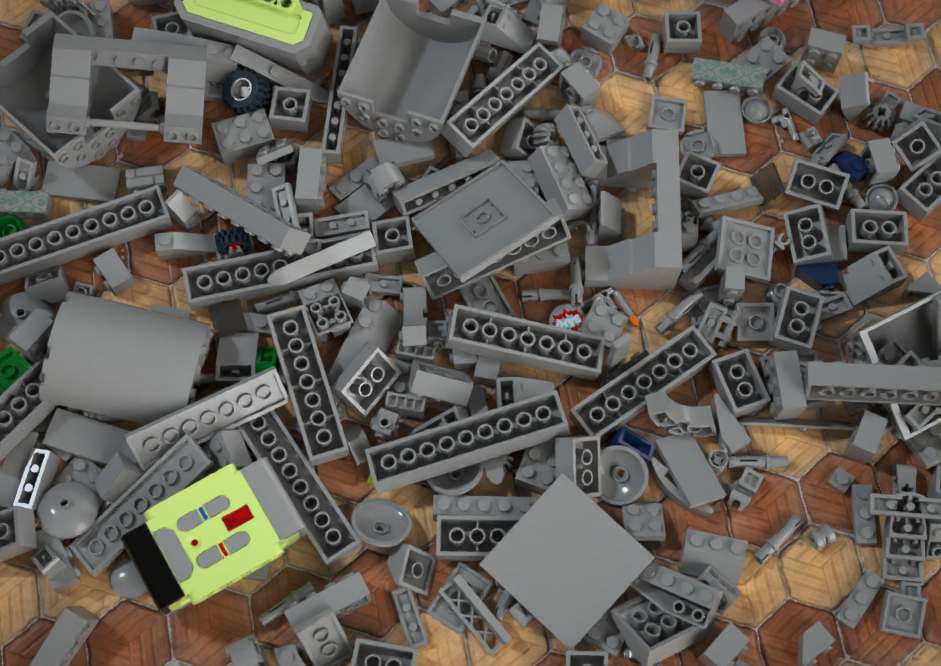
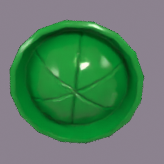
[0,215,26,238]

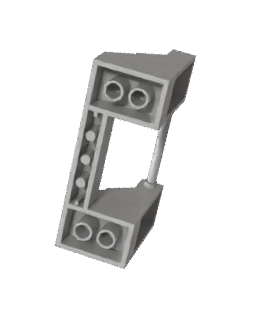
[46,33,207,145]
[580,129,682,290]

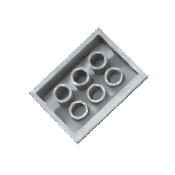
[610,595,714,666]

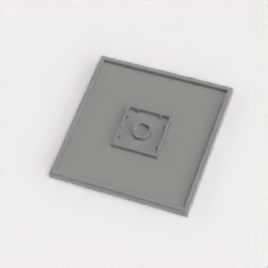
[410,160,560,283]
[479,473,655,650]

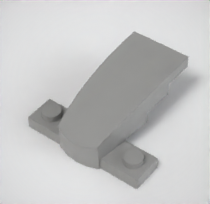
[876,337,941,431]
[868,492,941,583]

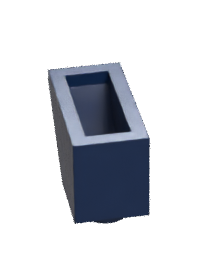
[830,150,870,186]
[794,261,840,292]
[606,426,656,462]

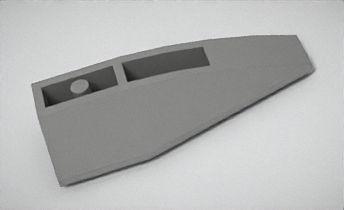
[630,561,724,630]

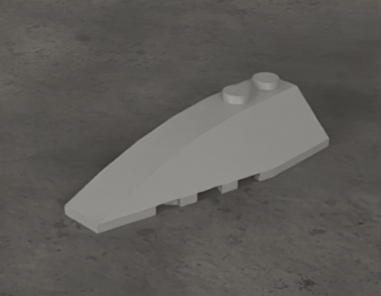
[132,27,240,84]
[327,295,404,407]

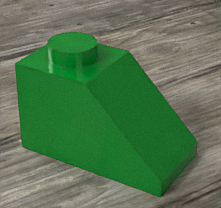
[256,346,279,374]

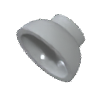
[765,282,788,307]

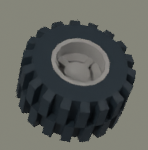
[222,68,273,115]

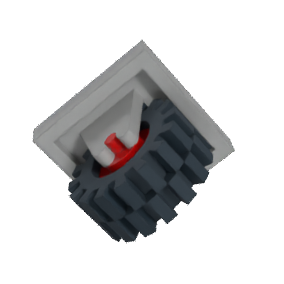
[213,226,255,261]

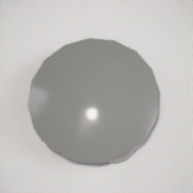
[111,558,149,598]

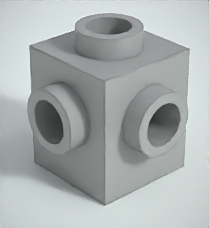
[370,408,400,441]

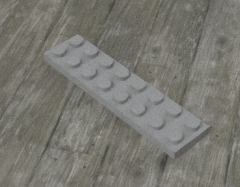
[125,366,290,471]
[69,433,214,577]

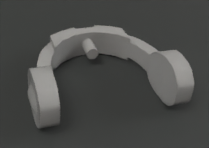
[561,220,595,244]

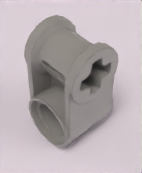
[892,463,917,495]

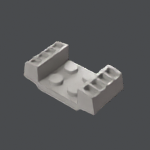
[385,341,437,419]

